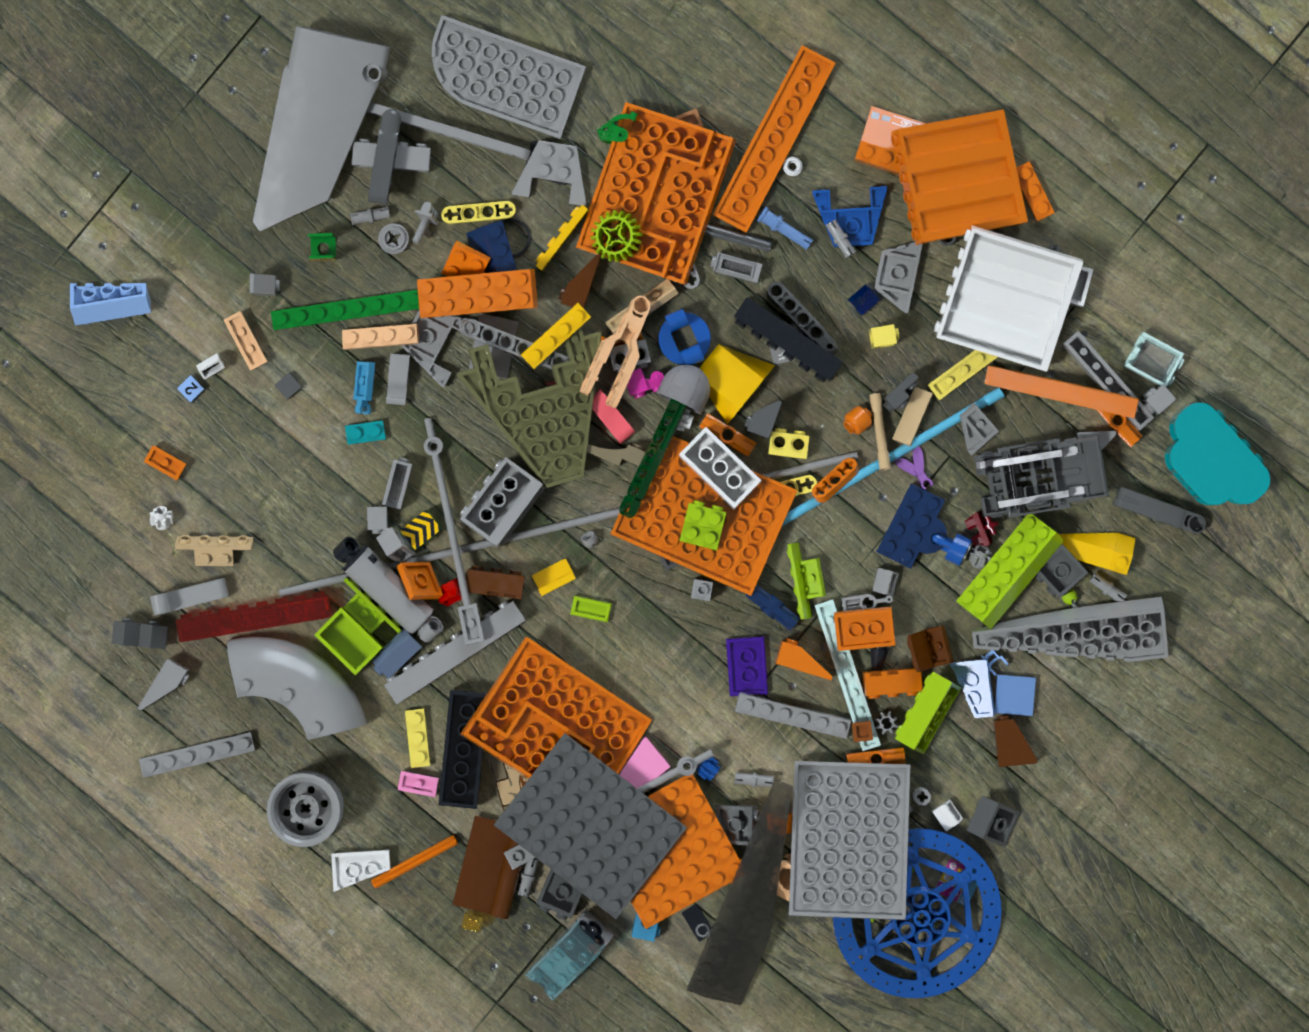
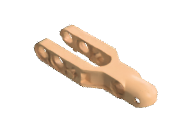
[580,296,651,409]

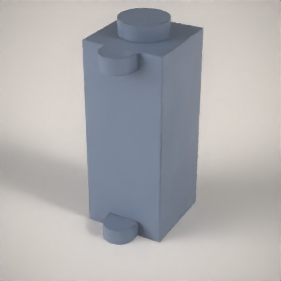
[372,628,422,679]

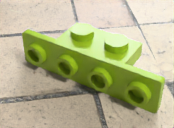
[787,542,826,620]
[343,577,401,634]

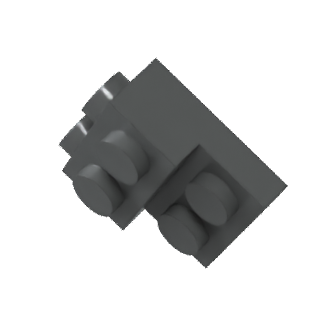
[883,372,919,413]
[1035,544,1088,598]
[716,805,761,846]
[536,869,582,921]

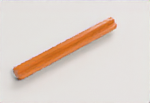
[371,835,458,888]

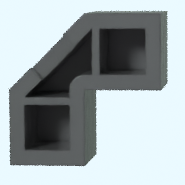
[111,618,168,649]

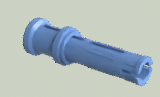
[757,207,813,250]

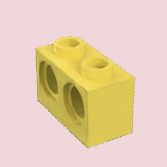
[869,324,900,349]
[768,428,809,459]

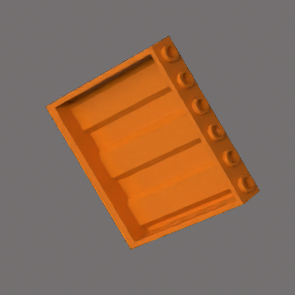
[891,109,1028,245]

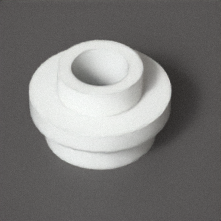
[783,157,802,176]

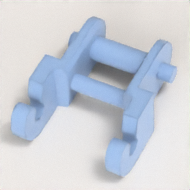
[981,650,1009,676]

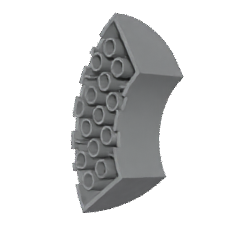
[227,636,368,740]

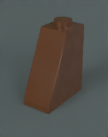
[993,715,1037,767]

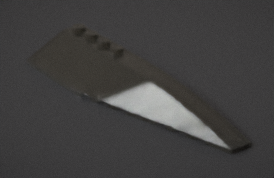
[687,779,793,1005]

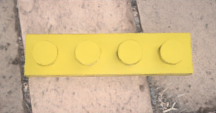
[928,350,997,400]

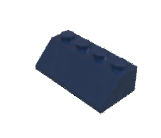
[466,221,517,273]

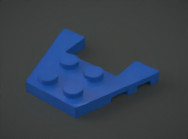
[812,186,887,248]

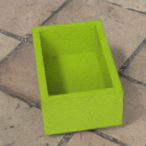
[314,607,383,675]

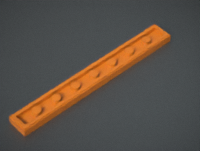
[984,365,1139,418]

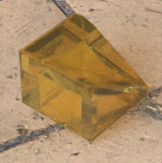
[461,912,483,932]

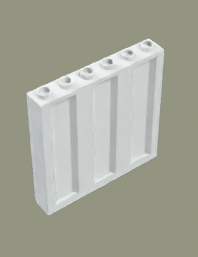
[934,226,1083,372]

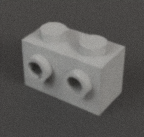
[1141,385,1176,416]

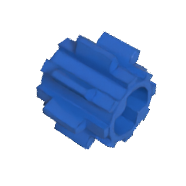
[696,757,721,781]

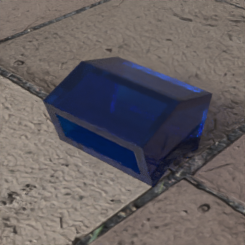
[847,284,880,316]

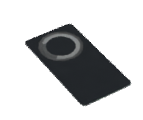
[682,904,714,942]

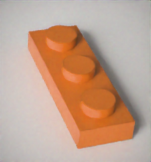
[1017,161,1055,222]

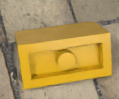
[532,559,576,596]

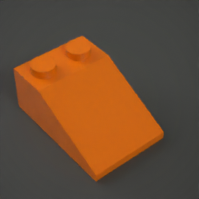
[775,638,833,680]

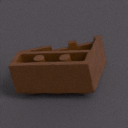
[466,566,525,599]

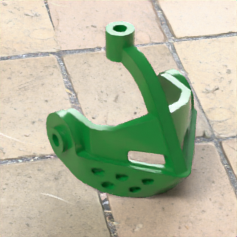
[597,111,638,144]

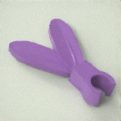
[895,446,933,490]

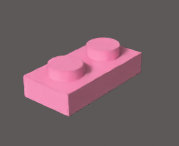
[398,771,439,797]

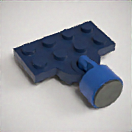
[877,484,973,569]

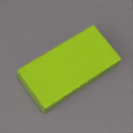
[570,596,612,622]

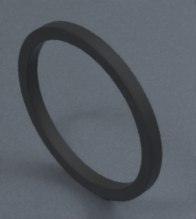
[502,219,531,257]

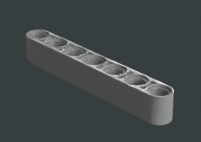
[459,320,569,370]

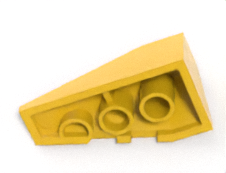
[1058,533,1136,575]

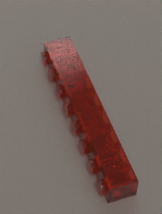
[176,591,333,643]

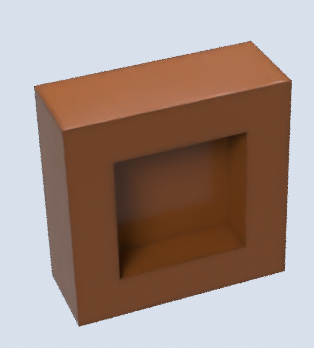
[851,721,873,742]

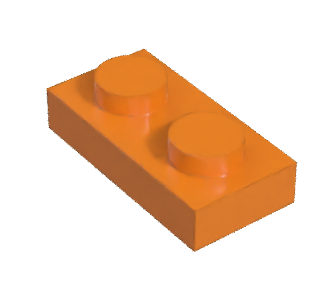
[143,445,187,481]

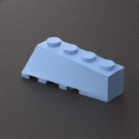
[70,283,151,326]

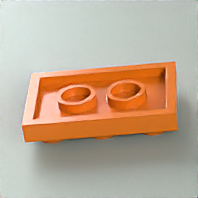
[834,607,896,651]

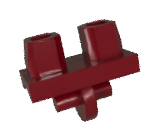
[965,511,999,547]

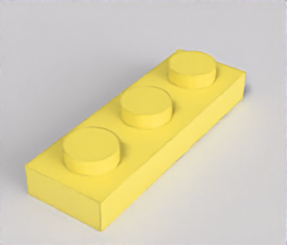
[405,708,430,768]

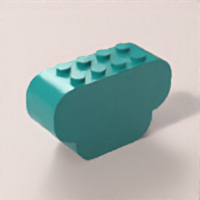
[1164,403,1270,505]

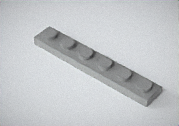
[735,692,851,739]
[139,732,256,778]

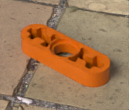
[812,458,859,503]

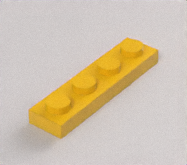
[535,205,588,271]
[521,303,591,369]

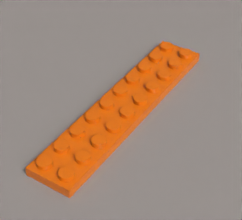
[713,45,836,233]

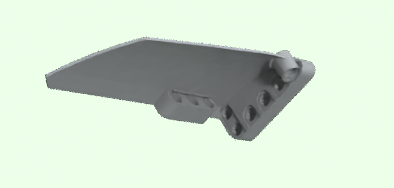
[253,26,391,231]

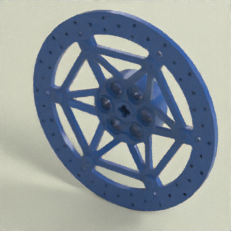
[833,829,1002,998]

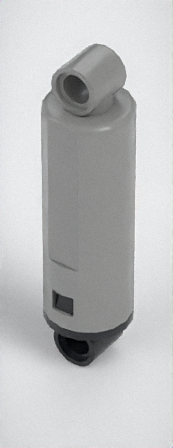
[333,537,443,642]

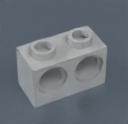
[610,339,651,372]
[376,527,416,563]

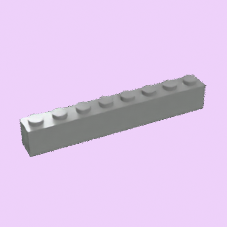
[384,600,526,704]

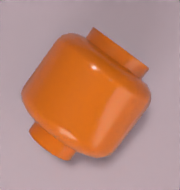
[843,406,872,435]

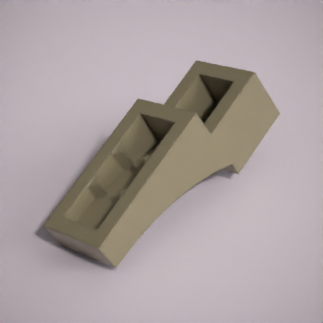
[587,443,645,466]

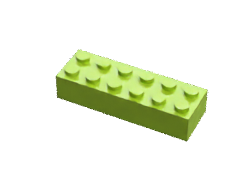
[956,514,1064,629]

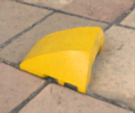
[699,344,775,424]

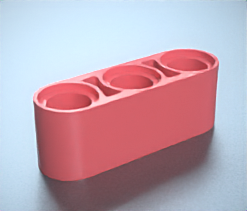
[592,389,635,444]

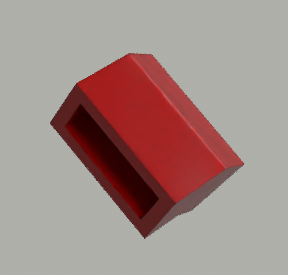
[439,578,462,606]

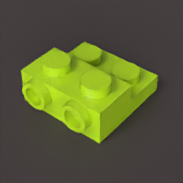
[680,500,726,551]

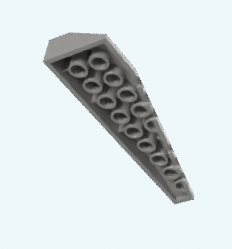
[972,597,1168,662]

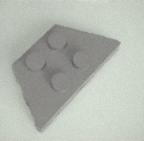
[874,242,923,314]

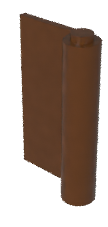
[452,815,522,919]

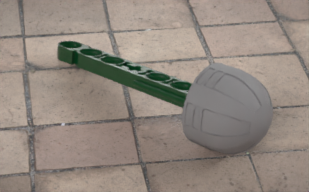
[619,364,710,518]

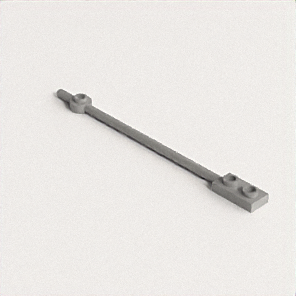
[424,418,485,645]
[504,749,714,870]

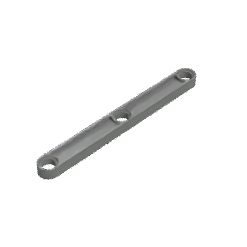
[367,102,531,160]

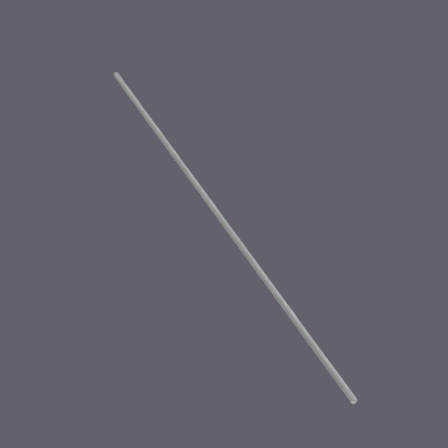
[279,451,858,597]

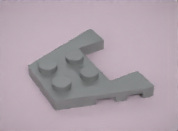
[512,140,586,206]
[401,311,477,388]

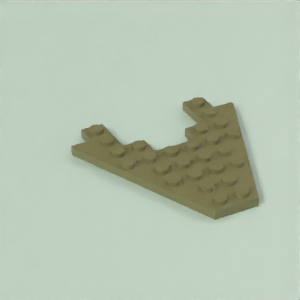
[456,327,601,488]

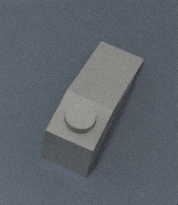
[137,658,189,710]

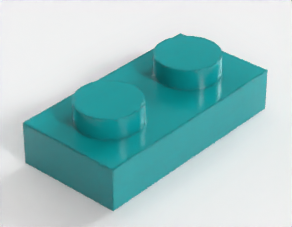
[345,420,386,445]

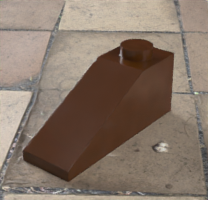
[559,254,601,308]

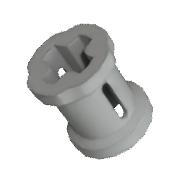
[912,787,931,806]

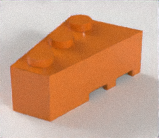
[862,668,922,699]

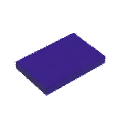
[726,636,768,697]

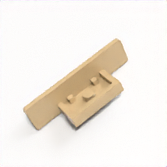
[175,535,253,566]

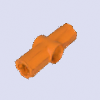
[1096,410,1143,447]
[699,413,756,457]
[846,747,906,764]

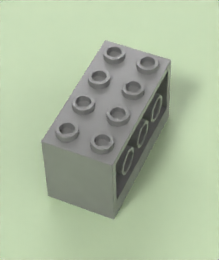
[460,457,545,550]

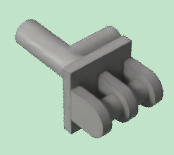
[412,202,439,244]

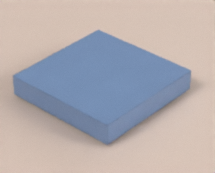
[994,674,1036,716]

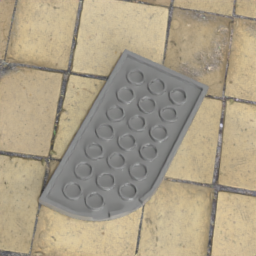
[432,15,586,140]

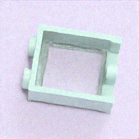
[1123,332,1184,387]

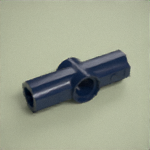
[745,584,800,631]

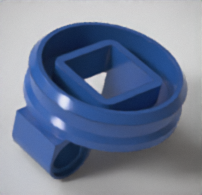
[659,309,710,365]

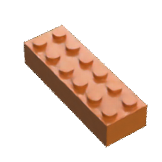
[417,269,538,318]

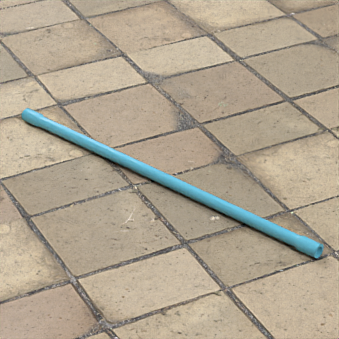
[782,387,1004,527]

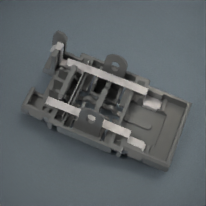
[973,435,1109,518]

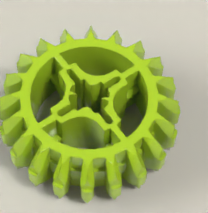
[590,210,642,262]

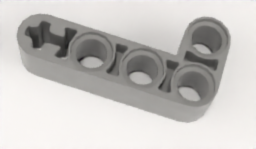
[150,578,229,616]

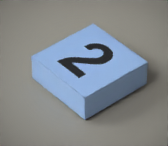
[177,375,204,402]

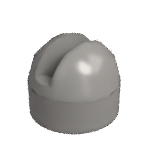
[581,531,598,548]

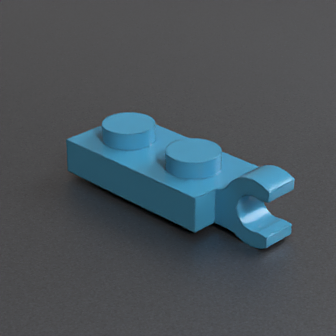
[353,361,375,415]

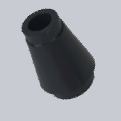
[870,646,889,671]

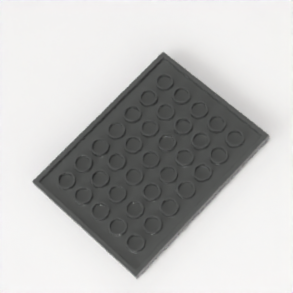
[494,733,687,919]

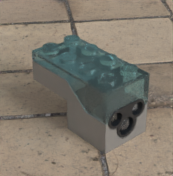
[525,909,614,1000]

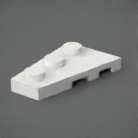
[331,850,391,892]

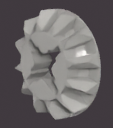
[378,224,409,254]

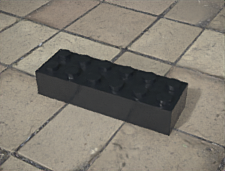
[733,297,843,383]
[438,689,487,809]

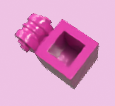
[627,368,664,399]

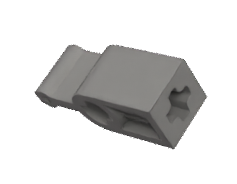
[386,354,411,405]
[841,594,893,611]

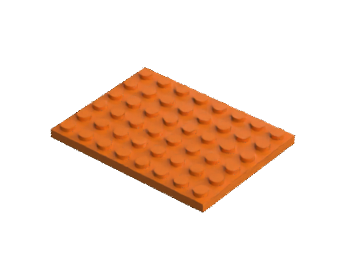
[610,436,797,596]

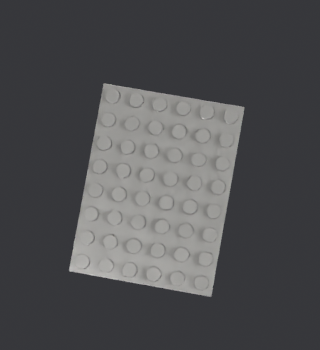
[789,761,911,920]

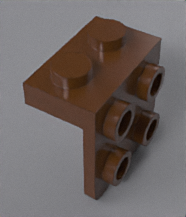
[907,625,954,672]

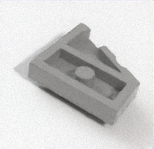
[959,403,999,456]

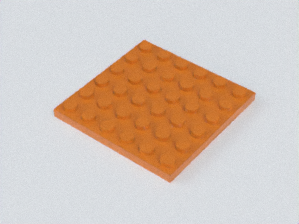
[631,774,747,929]

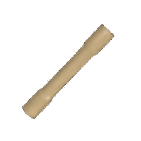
[869,393,891,471]

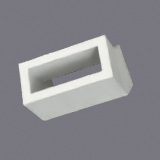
[196,353,225,380]
[932,799,963,831]

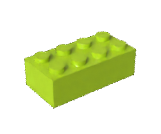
[895,672,961,754]

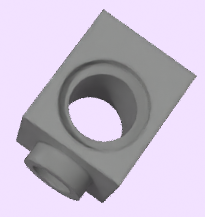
[367,507,388,534]
[691,579,713,601]

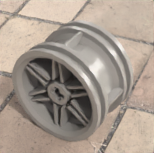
[266,770,344,847]

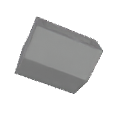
[872,568,899,596]

